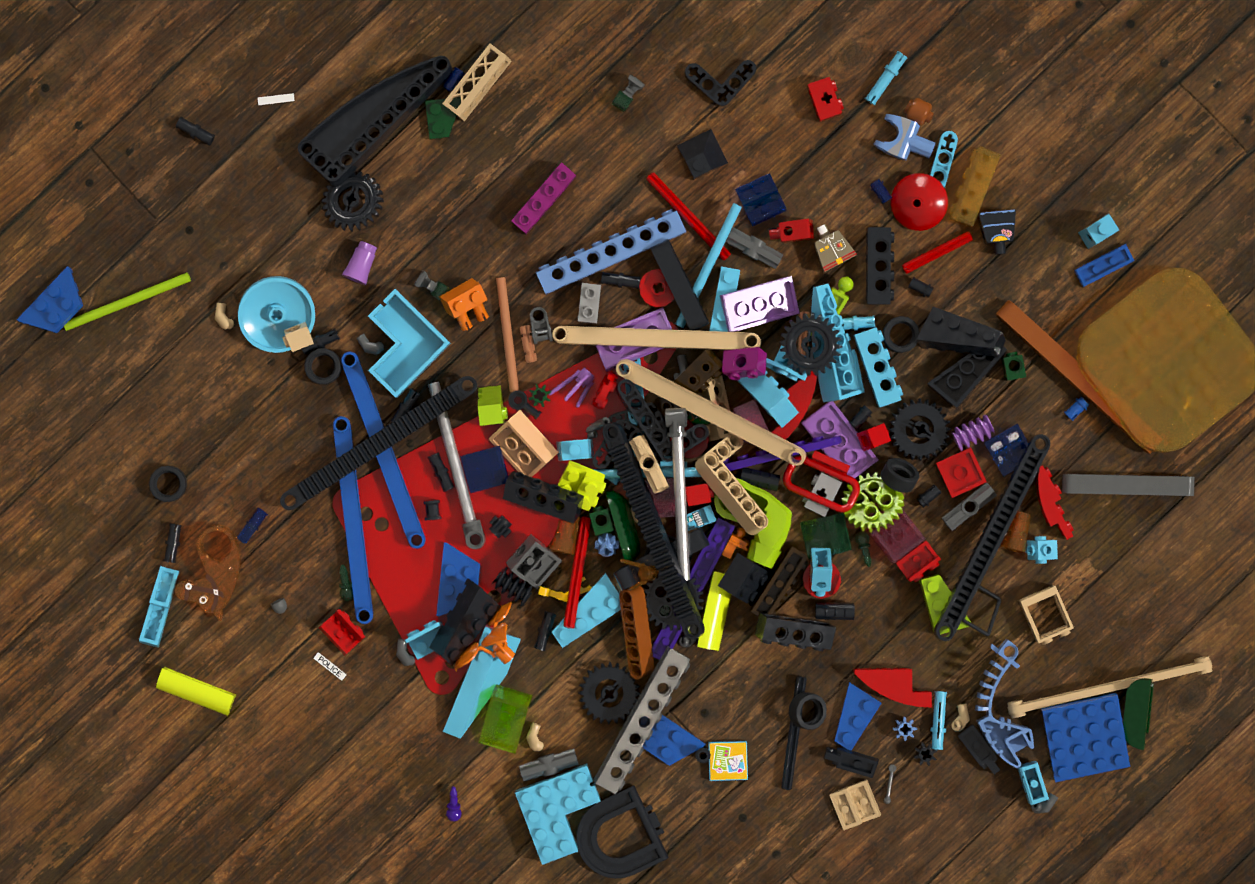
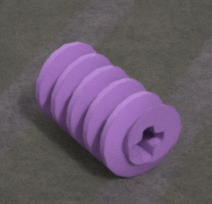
[951,414,995,451]

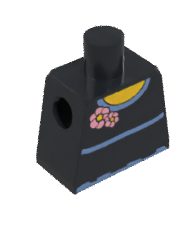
[977,210,1016,255]

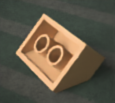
[489,410,559,477]

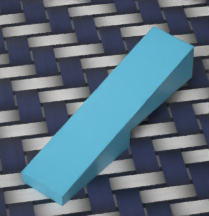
[139,566,179,648]

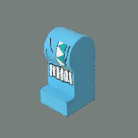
[687,504,716,531]

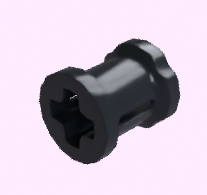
[423,500,442,521]

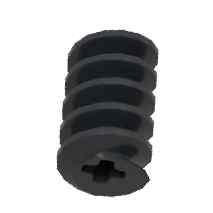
[491,567,534,608]

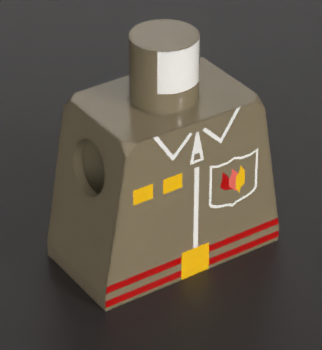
[814,224,857,273]

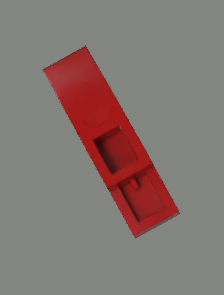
[1036,465,1074,540]

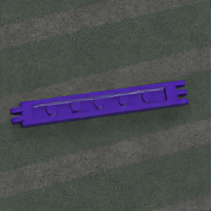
[723,436,842,471]

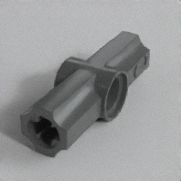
[725,227,783,269]
[942,482,997,531]
[519,748,579,781]

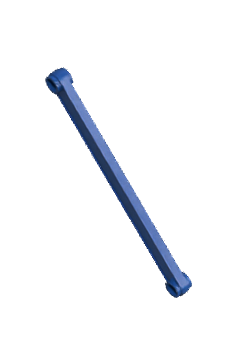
[341,352,426,549]
[333,416,373,624]

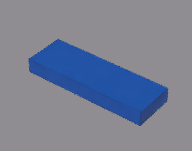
[1074,244,1134,287]

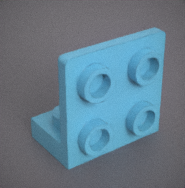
[766,345,807,381]
[405,620,443,660]

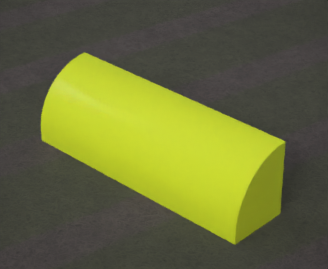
[697,571,731,651]
[156,667,236,716]

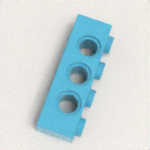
[853,328,903,408]

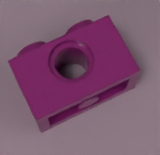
[722,347,767,380]

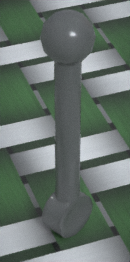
[883,764,896,804]

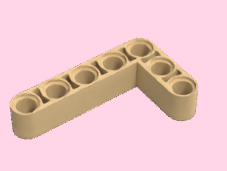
[695,433,768,535]

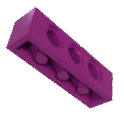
[511,162,576,235]

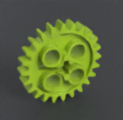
[842,472,905,533]

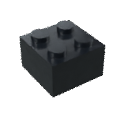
[718,553,772,606]

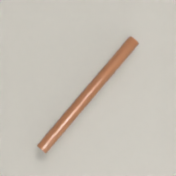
[496,277,519,392]

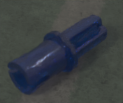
[237,507,268,544]

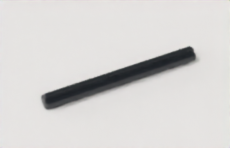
[781,676,807,790]

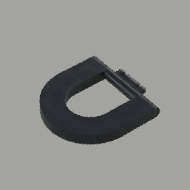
[577,785,669,878]

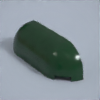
[605,491,640,565]
[1123,678,1154,750]

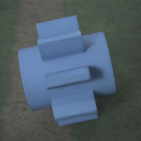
[595,533,619,557]
[892,716,917,741]

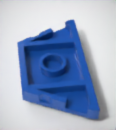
[17,266,83,333]
[436,542,481,616]
[640,705,705,766]

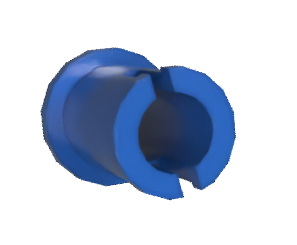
[1064,397,1089,421]

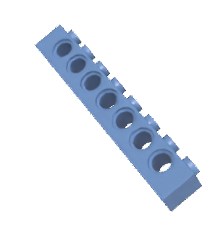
[536,209,686,294]

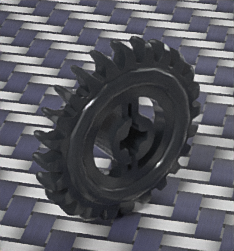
[321,171,384,232]
[779,313,843,376]
[888,398,951,461]
[578,662,641,725]

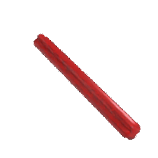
[647,172,731,260]
[563,517,591,629]

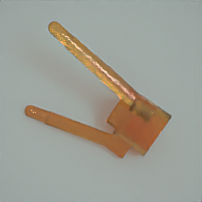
[620,559,659,591]

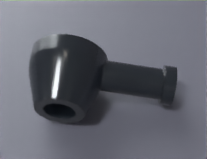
[508,391,542,420]

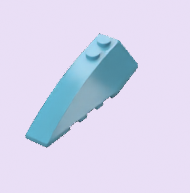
[811,283,865,402]
[443,625,521,739]

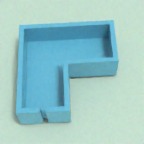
[368,289,451,398]
[515,764,601,865]

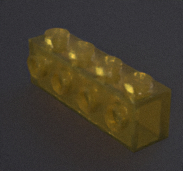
[948,146,1001,227]

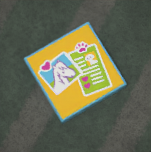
[708,741,748,781]

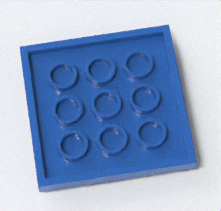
[1041,693,1130,782]

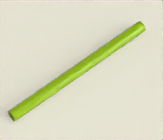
[64,272,191,331]

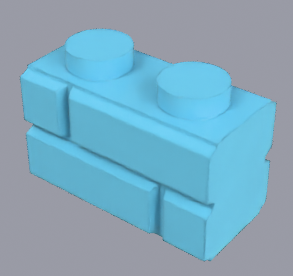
[1017,761,1049,805]

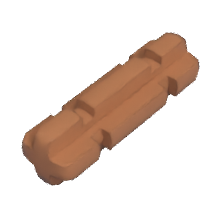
[520,325,537,363]

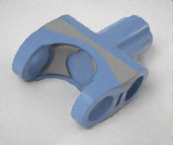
[874,114,935,161]

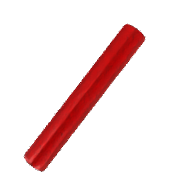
[902,232,973,274]

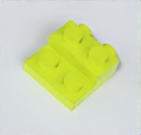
[557,460,606,511]

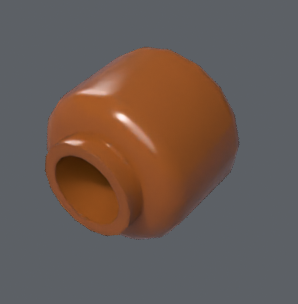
[904,98,934,126]

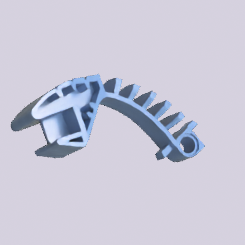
[975,639,1034,768]

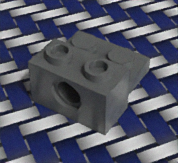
[506,534,562,589]

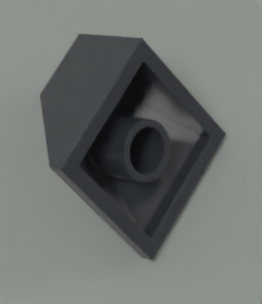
[677,129,728,180]

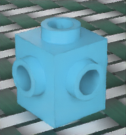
[1026,536,1058,564]

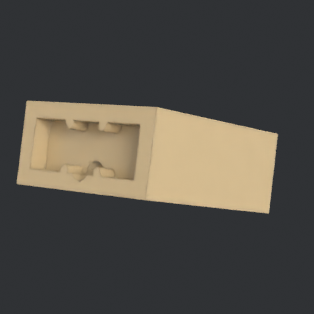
[1018,585,1074,645]

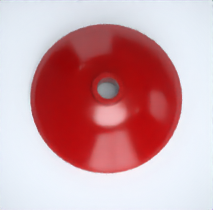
[891,173,948,231]

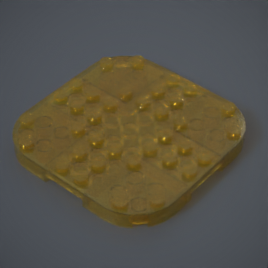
[1076,268,1255,453]

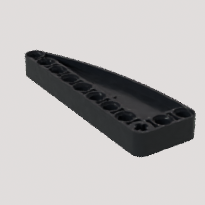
[298,56,453,186]

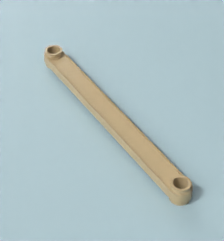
[552,326,761,350]
[616,359,806,466]
[1007,656,1212,718]

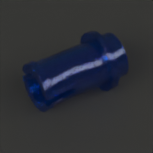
[443,67,465,92]
[870,179,892,204]

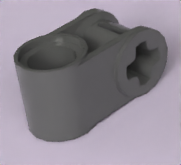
[530,307,553,345]

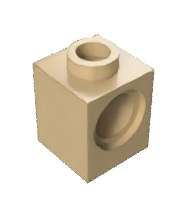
[282,322,314,352]

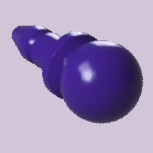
[446,786,462,822]

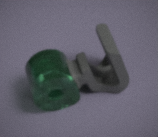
[612,75,645,113]
[414,271,452,301]

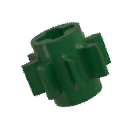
[528,384,551,407]

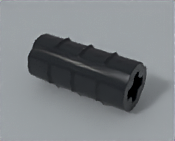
[740,467,780,491]
[815,602,855,621]

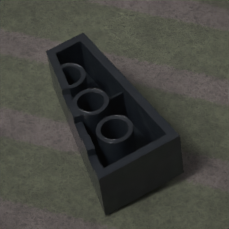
[917,307,1006,357]
[927,346,1007,410]
[429,578,501,666]

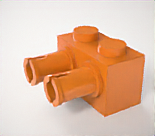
[439,278,489,331]

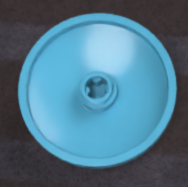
[238,276,315,353]

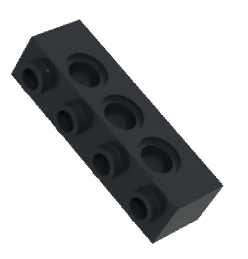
[866,227,894,305]
[503,471,584,524]
[755,613,836,651]

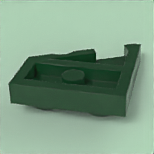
[425,97,461,140]

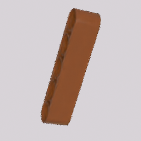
[619,584,654,680]

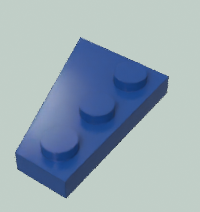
[834,682,882,750]

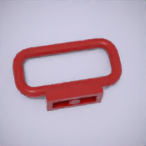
[783,451,860,512]

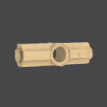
[629,434,669,494]

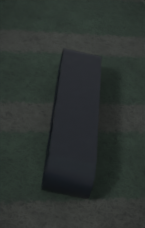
[651,239,709,331]

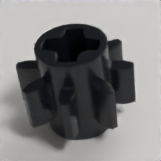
[489,515,512,538]
[913,742,937,766]

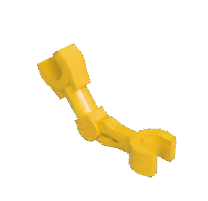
[538,577,592,602]

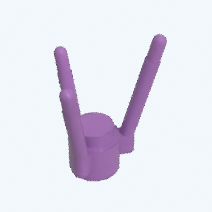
[549,368,595,408]

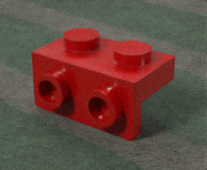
[895,540,941,582]
[319,609,365,656]

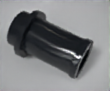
[908,277,934,298]
[849,405,873,430]
[916,484,941,508]
[695,747,711,763]

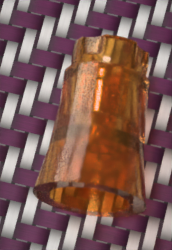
[1000,511,1031,553]
[549,517,580,555]

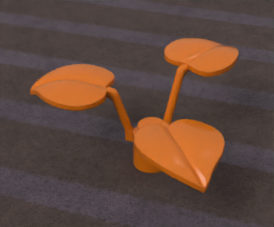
[455,601,515,672]

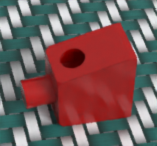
[769,218,815,243]

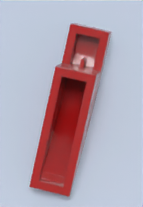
[771,371,817,440]
[853,668,932,708]

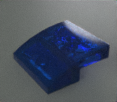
[735,173,787,227]
[984,424,1028,477]
[460,446,509,493]

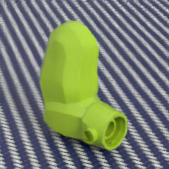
[714,478,792,569]

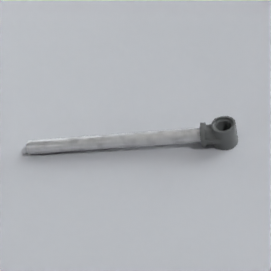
[428,382,486,549]
[665,408,690,580]

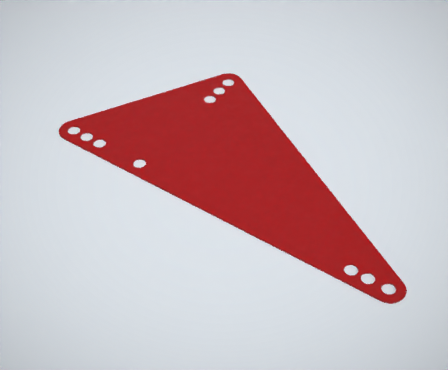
[332,322,678,695]

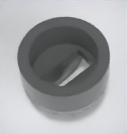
[270,598,287,614]

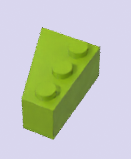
[478,385,508,426]
[919,574,971,635]

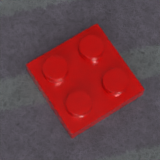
[936,447,987,498]

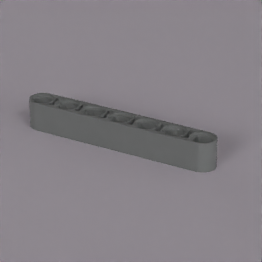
[1062,474,1195,496]

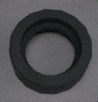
[883,316,920,353]
[304,348,342,385]
[881,458,919,493]
[149,466,187,502]
[789,692,827,730]

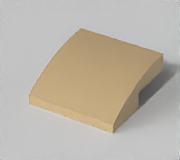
[830,779,881,830]

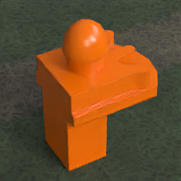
[722,527,750,559]

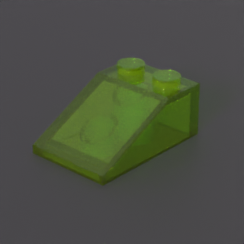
[479,684,533,754]

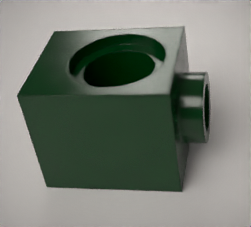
[1001,352,1026,381]
[589,506,614,536]

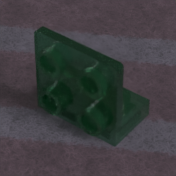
[800,512,852,559]

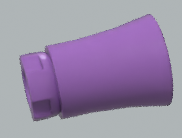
[342,241,377,285]

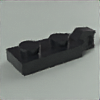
[957,724,1000,775]
[824,747,879,778]

